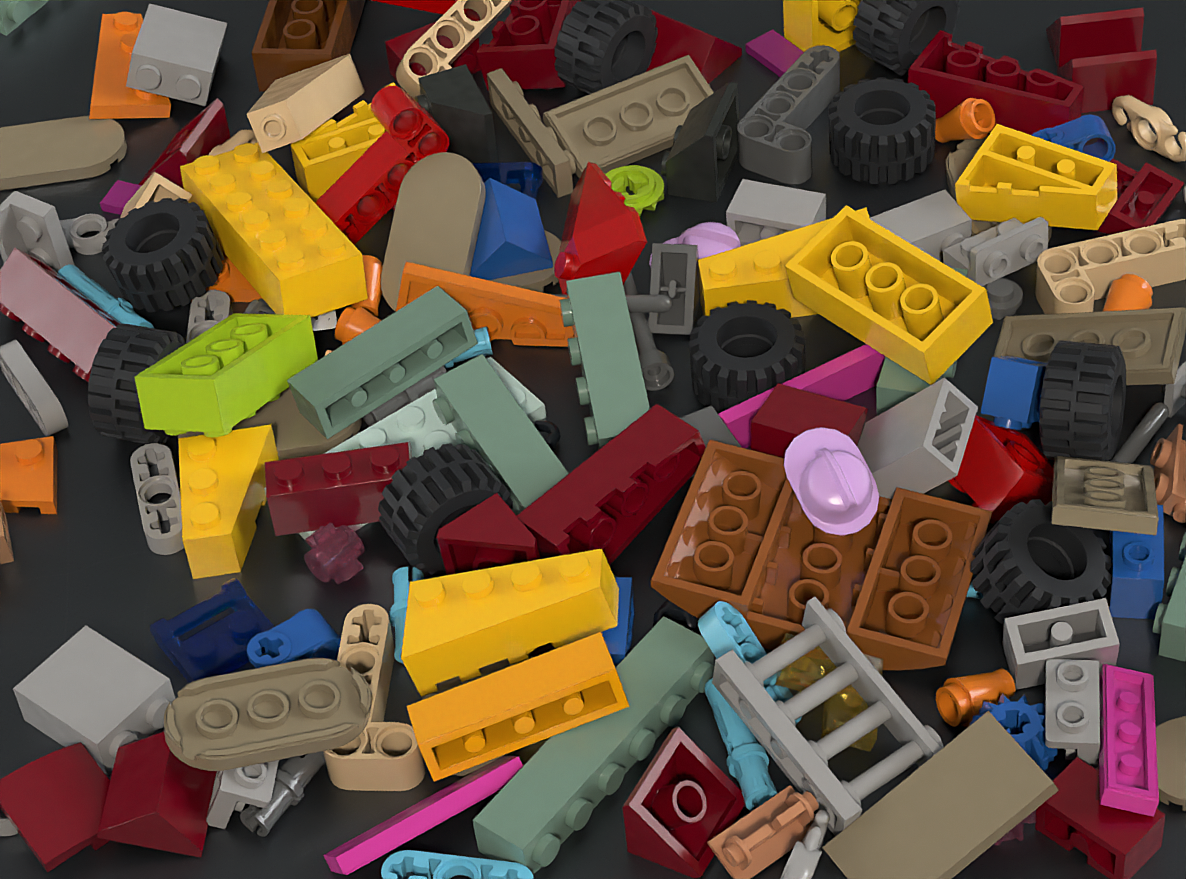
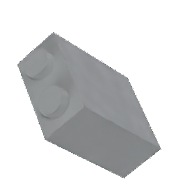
[126,3,227,106]
[857,377,978,499]
[13,625,175,776]

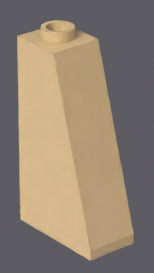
[247,54,365,153]

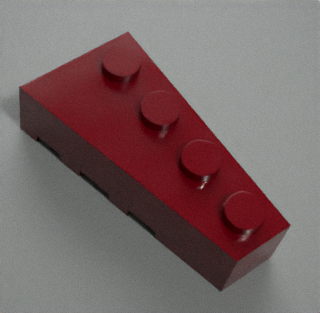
[476,0,581,91]
[908,30,1084,135]
[517,404,706,566]

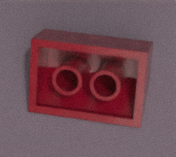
[265,442,412,536]

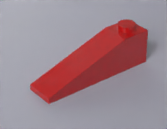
[554,162,647,294]

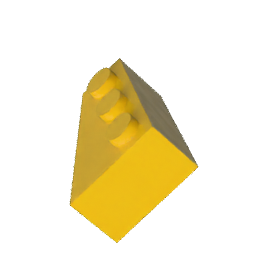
[290,82,396,203]
[955,124,1118,230]
[178,424,279,579]

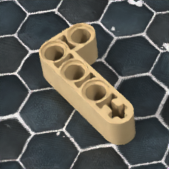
[396,0,512,100]
[1035,219,1186,314]
[323,604,425,791]

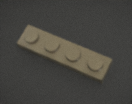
[487,68,576,198]

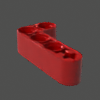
[315,86,449,245]

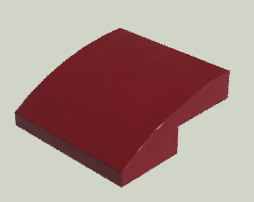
[1096,159,1184,235]
[0,742,110,872]

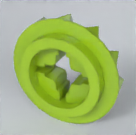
[605,165,664,216]

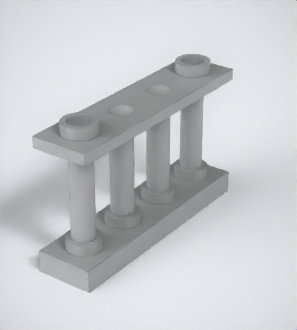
[712,597,944,836]

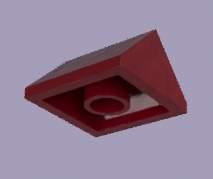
[1046,7,1144,69]
[646,10,742,84]
[1057,49,1157,113]
[138,98,231,189]
[751,383,868,459]
[437,493,540,575]
[623,727,745,879]
[97,731,217,858]

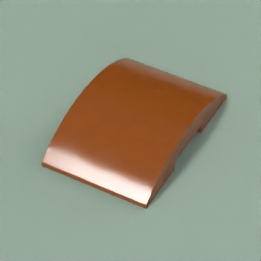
[651,439,992,671]

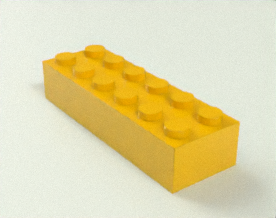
[180,143,368,318]

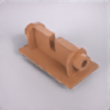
[1150,424,1186,523]
[707,785,819,879]

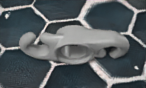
[60,214,119,255]
[780,810,830,879]

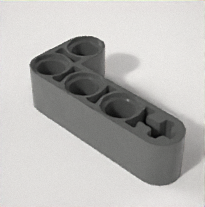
[737,45,840,185]

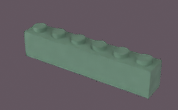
[473,616,715,875]

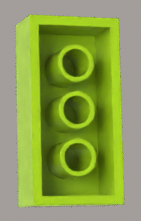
[134,313,318,437]

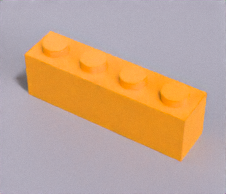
[407,632,630,782]

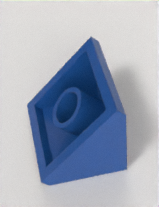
[470,178,553,280]

